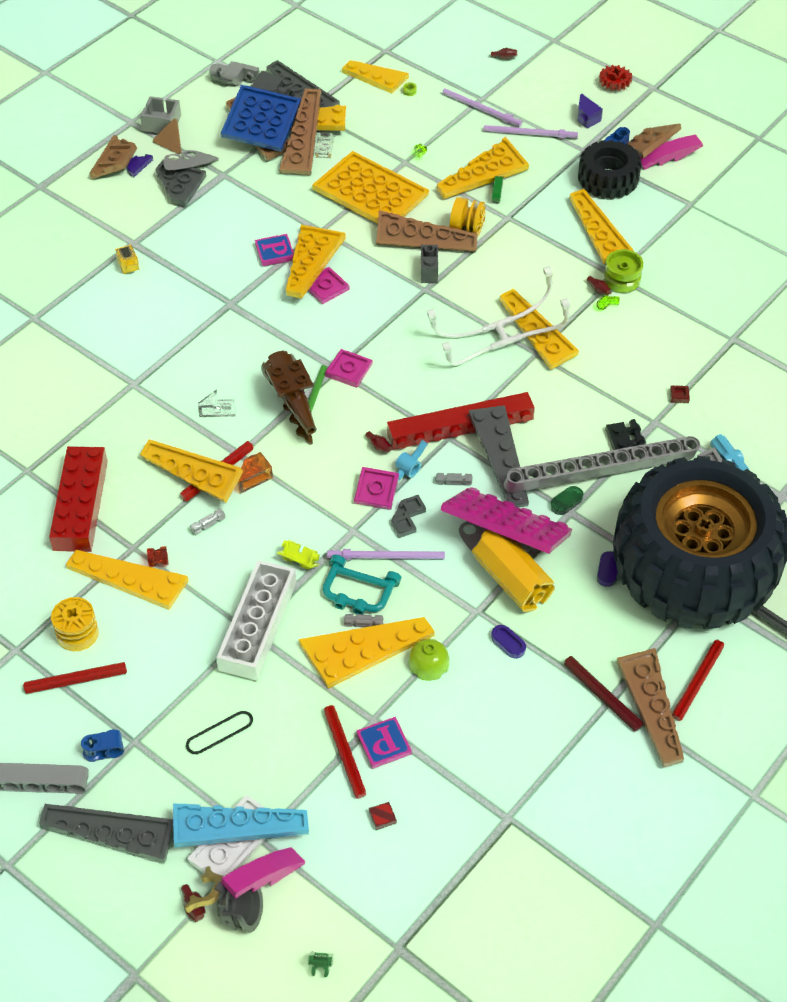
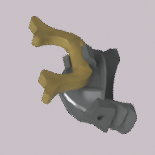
[185,866,263,933]

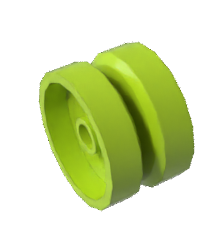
[604,249,644,293]

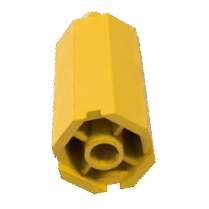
[472,530,555,612]

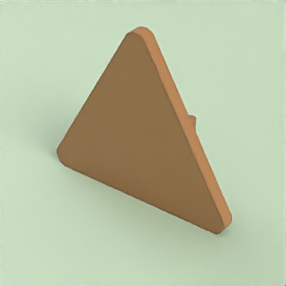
[153,118,182,154]

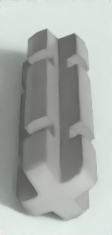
[436,473,473,485]
[190,509,226,535]
[344,614,384,627]

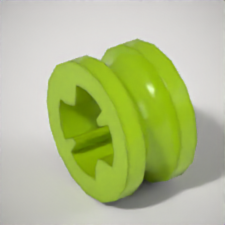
[403,82,417,96]

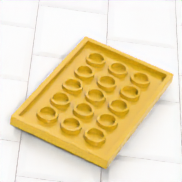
[312,151,429,224]

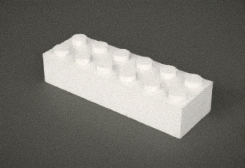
[216,560,297,681]

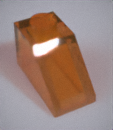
[237,452,273,494]

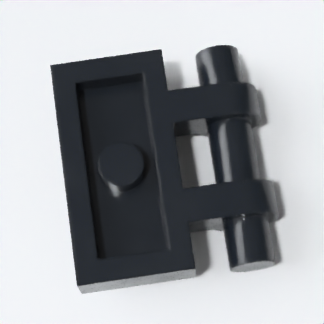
[605,419,646,450]

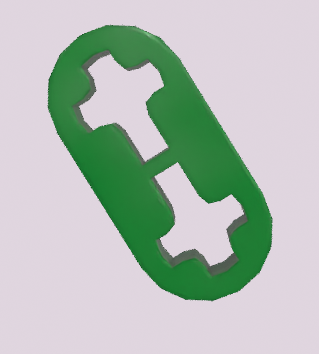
[492,176,503,202]

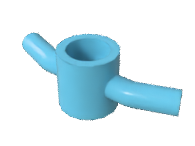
[395,440,428,481]

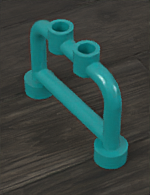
[322,555,402,614]

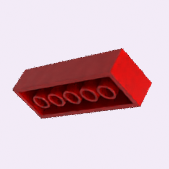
[49,446,108,552]

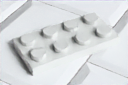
[187,794,266,883]

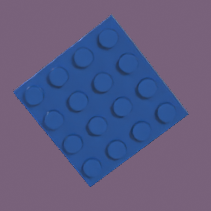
[221,84,301,152]

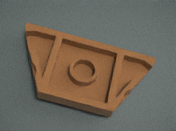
[627,123,682,158]
[89,135,137,179]

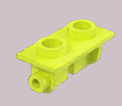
[277,539,320,569]

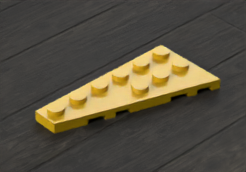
[437,136,529,199]
[286,224,346,299]
[298,617,435,689]

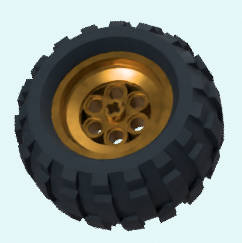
[613,456,787,629]

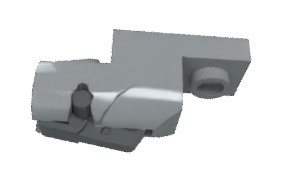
[209,61,260,86]

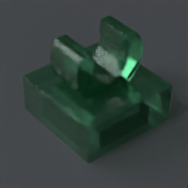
[308,951,334,977]

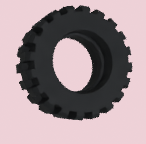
[578,140,642,199]

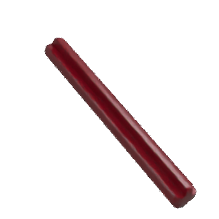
[564,656,643,732]

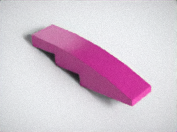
[639,134,704,170]
[221,847,306,898]

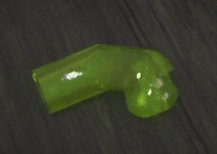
[413,143,427,158]
[596,296,620,310]

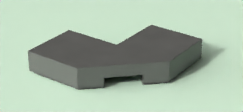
[391,494,426,538]

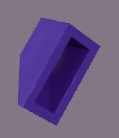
[577,93,603,129]

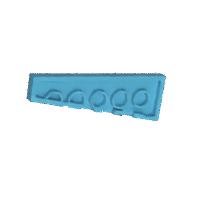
[173,803,309,848]

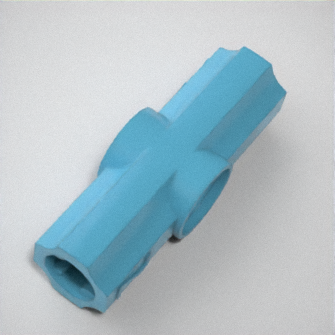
[710,434,750,471]

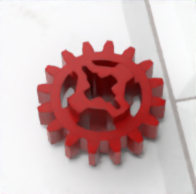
[599,64,632,91]

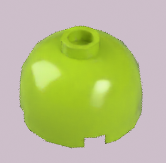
[409,639,450,681]

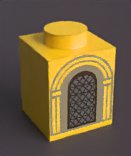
[115,244,140,274]

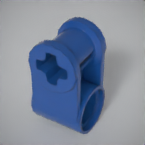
[605,127,630,145]
[81,729,124,762]

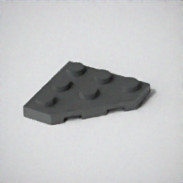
[155,160,207,206]

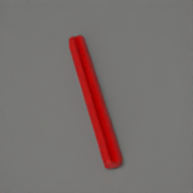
[180,441,253,502]
[672,639,725,721]
[23,662,127,694]
[324,705,366,799]

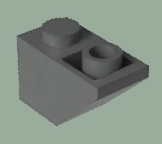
[421,245,438,283]

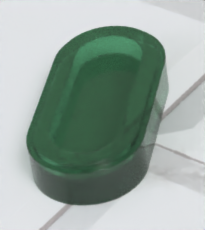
[550,486,583,515]

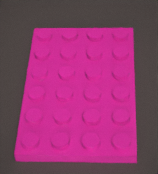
[440,487,573,554]

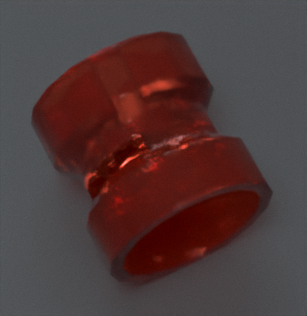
[147,546,169,567]

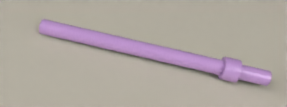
[442,88,523,127]
[483,125,578,139]
[327,549,445,560]

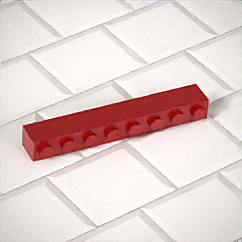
[387,392,535,450]

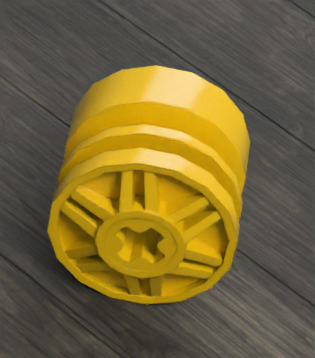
[449,197,486,236]
[51,597,99,652]

